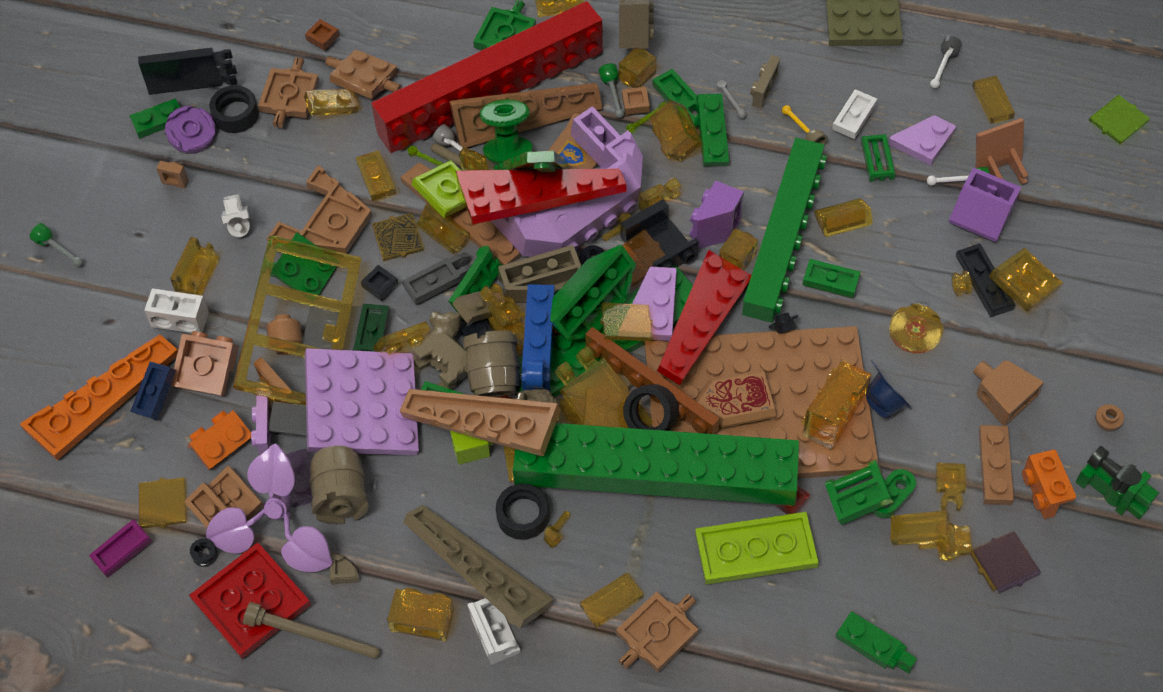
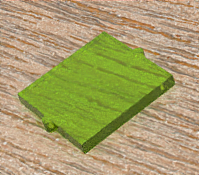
[1089,94,1150,145]

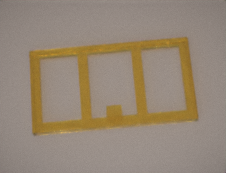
[233,235,361,406]

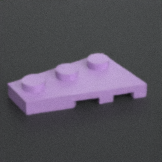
[618,267,676,341]

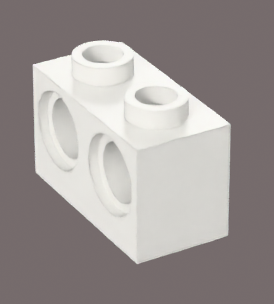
[144,288,209,333]

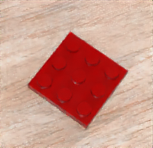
[189,542,311,659]

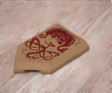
[695,369,776,428]

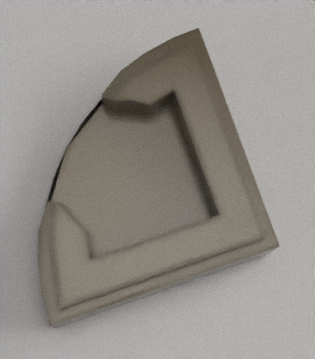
[330,554,359,584]

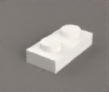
[832,89,877,139]

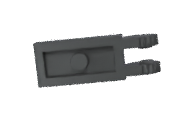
[402,252,472,305]

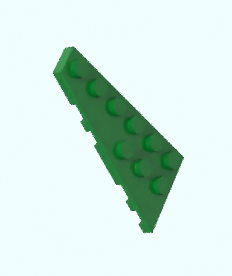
[493,151,568,173]

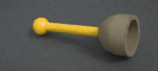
[782,105,828,144]

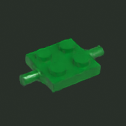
[473,0,536,50]

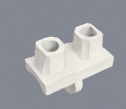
[221,194,250,237]

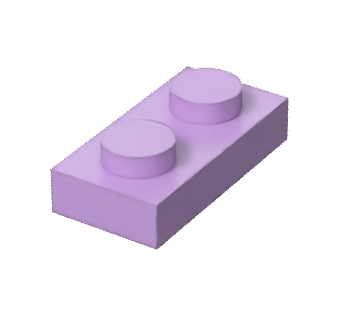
[251,395,272,454]

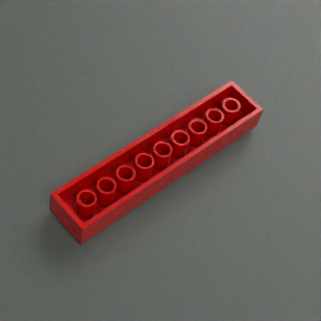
[371,1,603,153]

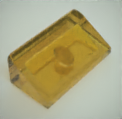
[814,198,872,237]

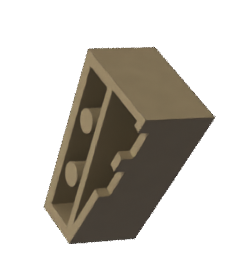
[498,245,581,302]

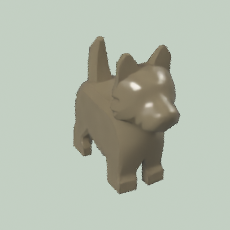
[411,311,468,390]

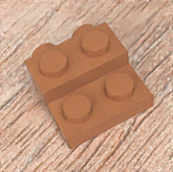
[171,331,239,397]

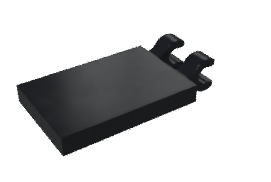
[138,47,238,95]

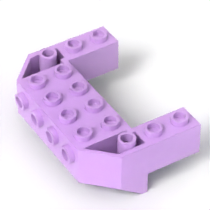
[491,106,643,257]

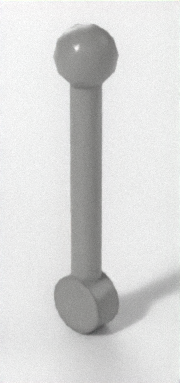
[717,80,747,119]

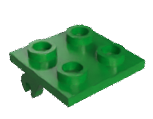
[261,232,339,302]

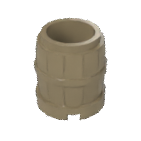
[463,331,520,397]
[309,446,369,524]

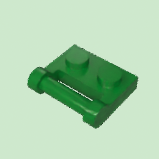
[825,459,893,525]

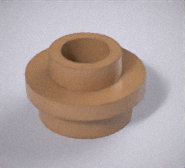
[1095,404,1124,431]

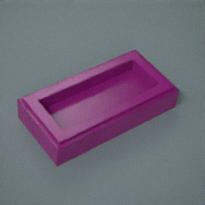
[89,519,152,578]

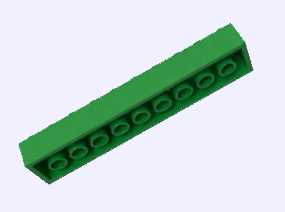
[513,423,799,506]

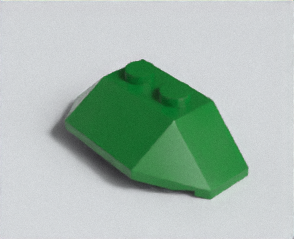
[550,245,636,340]

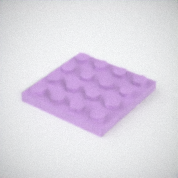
[305,348,419,455]

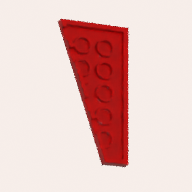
[456,168,627,225]

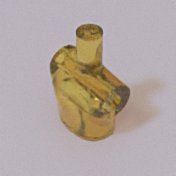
[918,522,972,561]

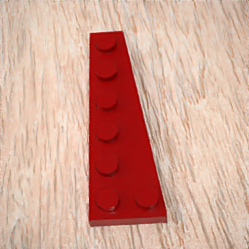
[657,250,751,385]

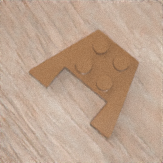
[266,165,372,254]

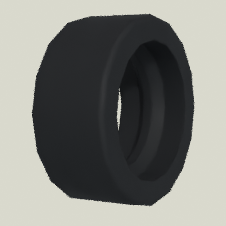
[209,85,259,133]
[623,384,679,431]
[496,483,549,540]

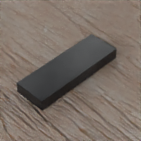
[956,243,1016,318]

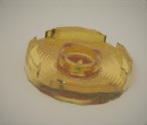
[889,304,943,354]

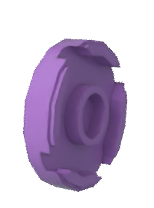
[165,106,215,153]

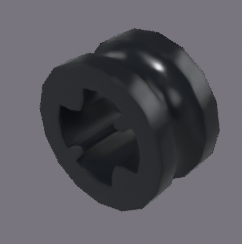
[190,538,218,567]

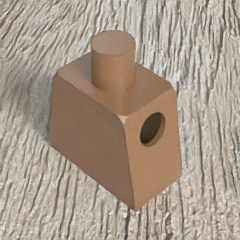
[973,360,1044,426]

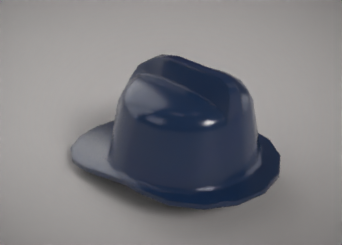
[866,360,912,418]

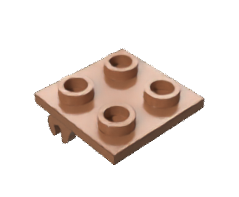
[975,118,1028,184]

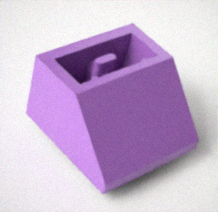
[949,167,1021,242]
[690,180,744,249]

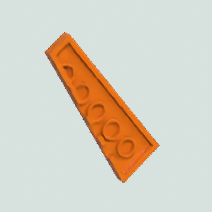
[20,334,178,460]

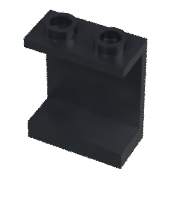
[620,199,699,271]

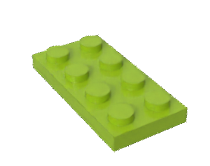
[695,512,819,585]

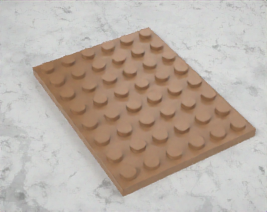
[644,326,878,478]

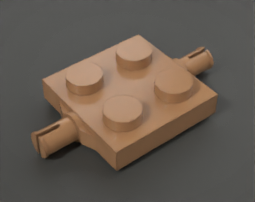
[325,49,402,99]
[258,57,319,128]
[616,591,699,672]

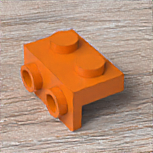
[187,410,251,470]
[1022,449,1076,519]

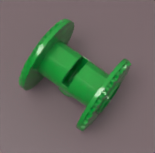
[480,99,533,163]

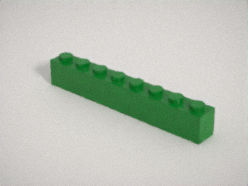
[742,137,827,323]

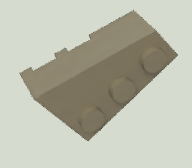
[619,0,654,49]

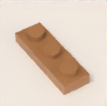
[978,425,1014,505]

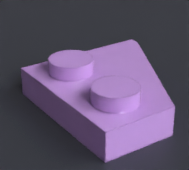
[889,115,956,166]

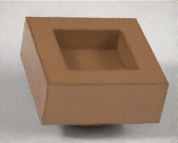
[622,87,650,115]
[156,161,189,188]

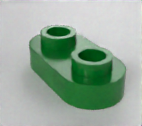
[872,469,916,518]

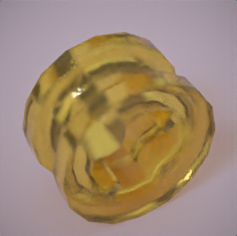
[951,270,972,296]

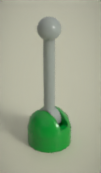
[598,63,625,118]
[29,223,84,267]

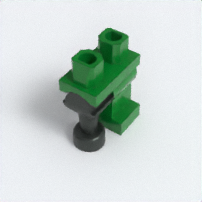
[1075,446,1160,519]

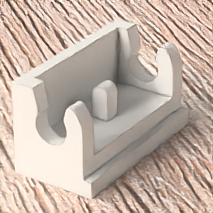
[467,598,521,665]

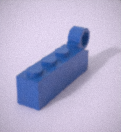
[522,284,555,391]

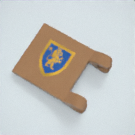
[548,113,598,169]

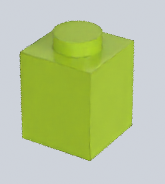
[450,431,493,465]

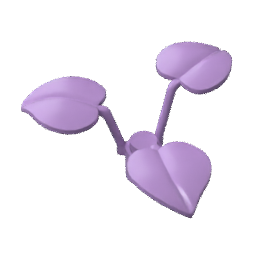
[206,443,333,572]

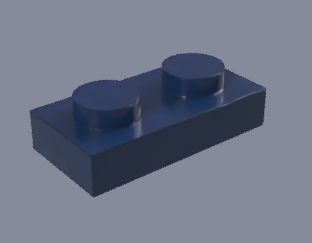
[130,361,176,421]

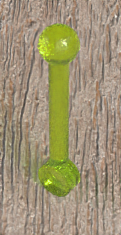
[626,101,669,133]
[407,146,444,166]

